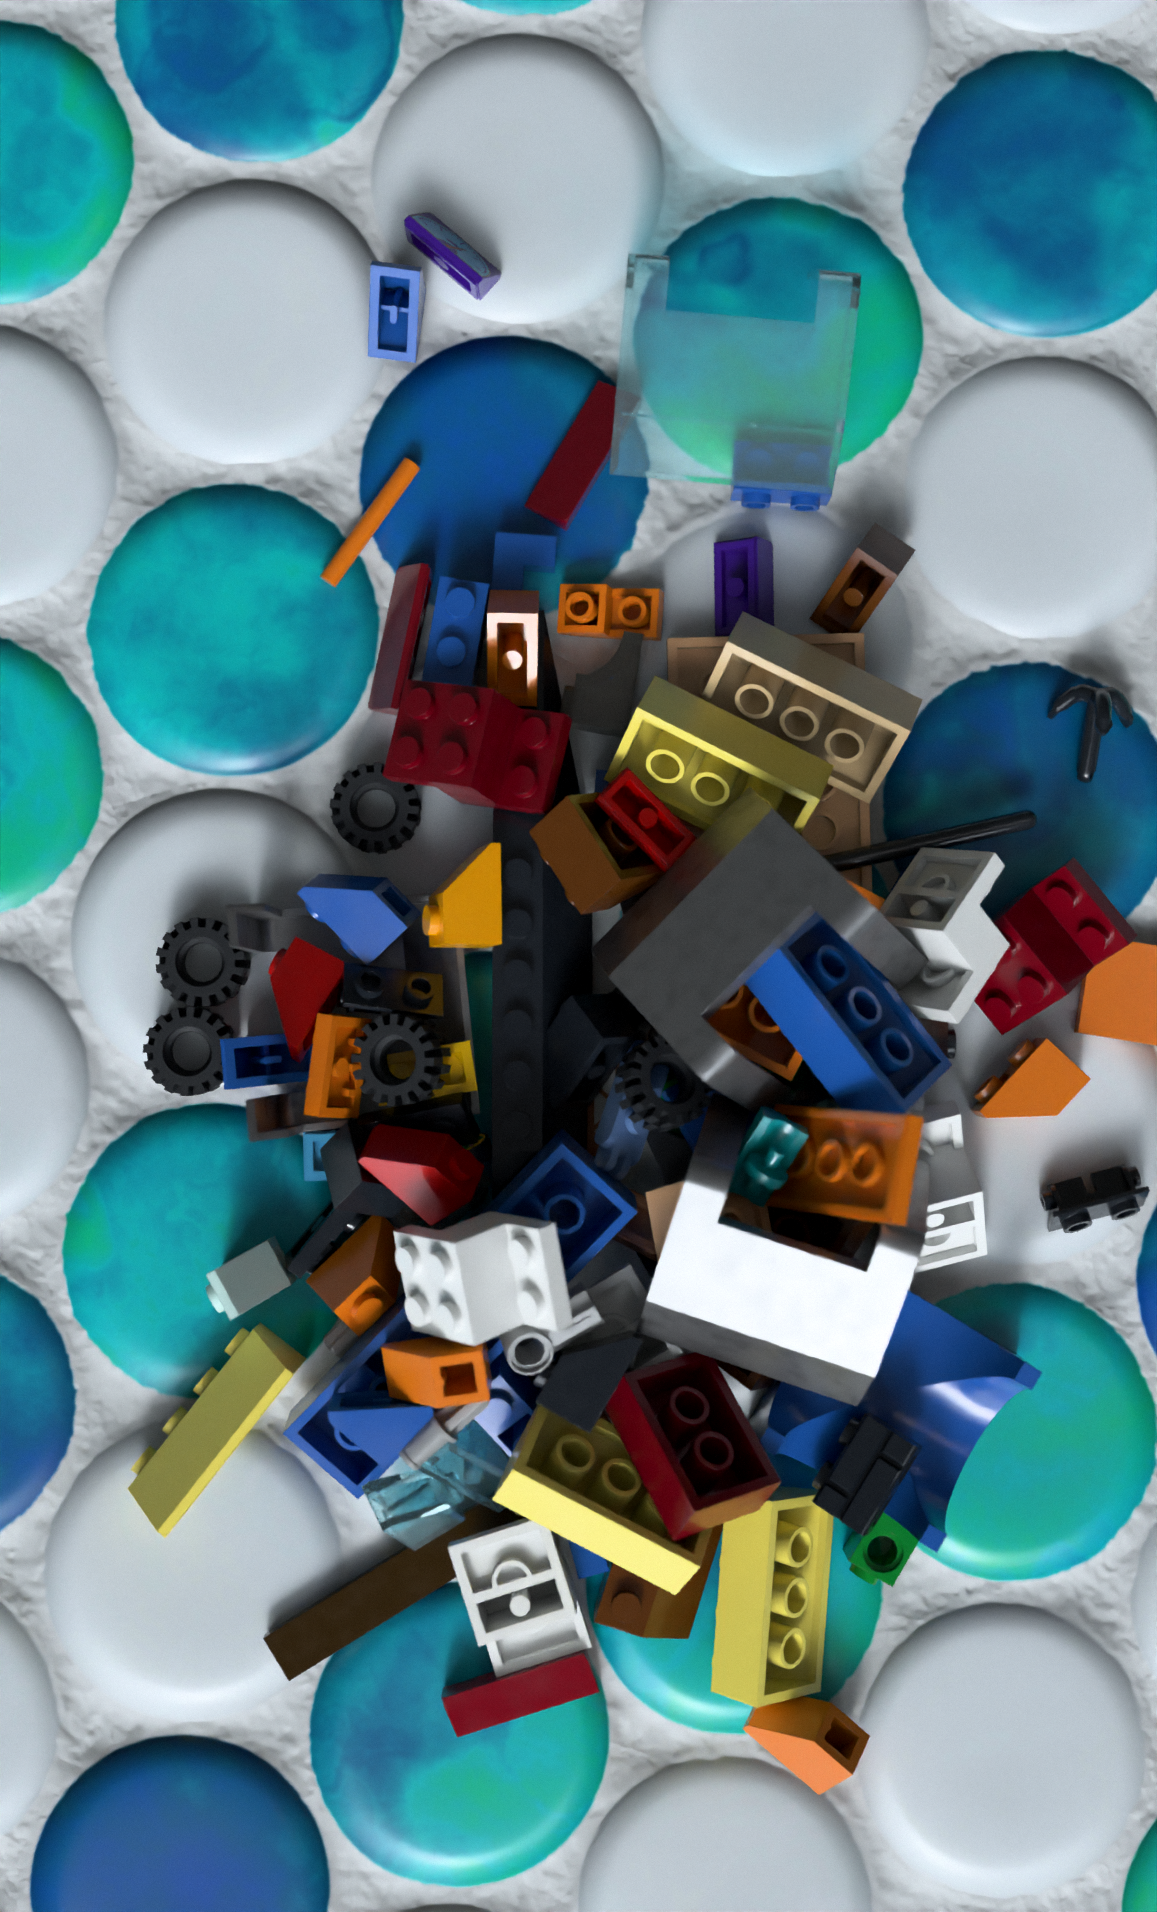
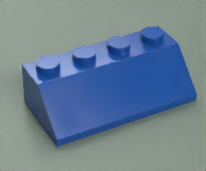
[745,911,952,1114]

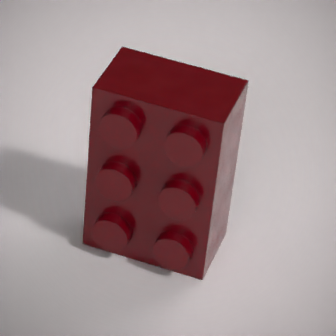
[605,1352,782,1541]

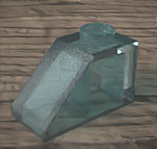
[418,1419,510,1513]
[361,1466,466,1551]

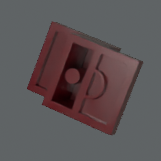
[382,679,572,815]
[974,857,1138,1035]

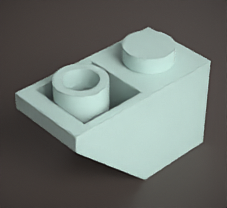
[205,1236,298,1320]

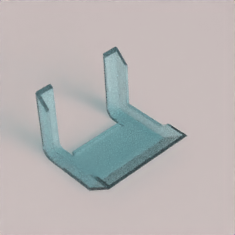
[610,253,861,494]

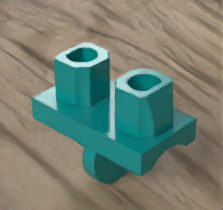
[727,1106,809,1208]

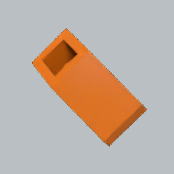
[970,1038,1091,1118]
[381,1336,492,1408]
[742,1696,870,1795]

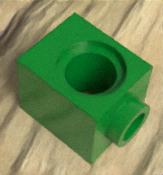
[843,1512,919,1587]

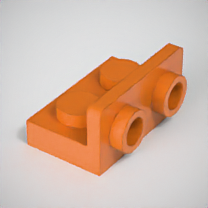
[303,1013,372,1118]

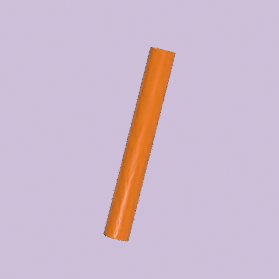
[320,457,420,588]

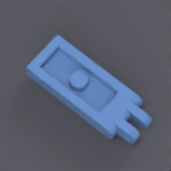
[594,1040,670,1181]

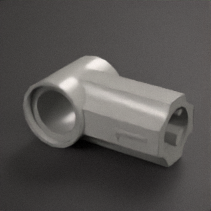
[498,1282,605,1375]

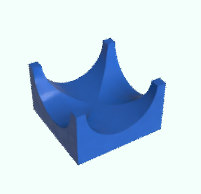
[749,1257,1042,1553]

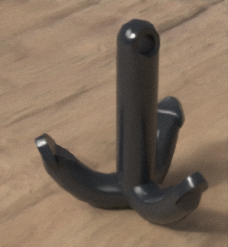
[1047,684,1134,783]

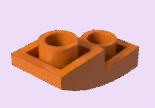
[557,584,664,641]

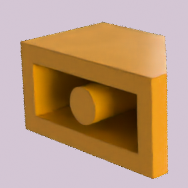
[422,843,502,948]

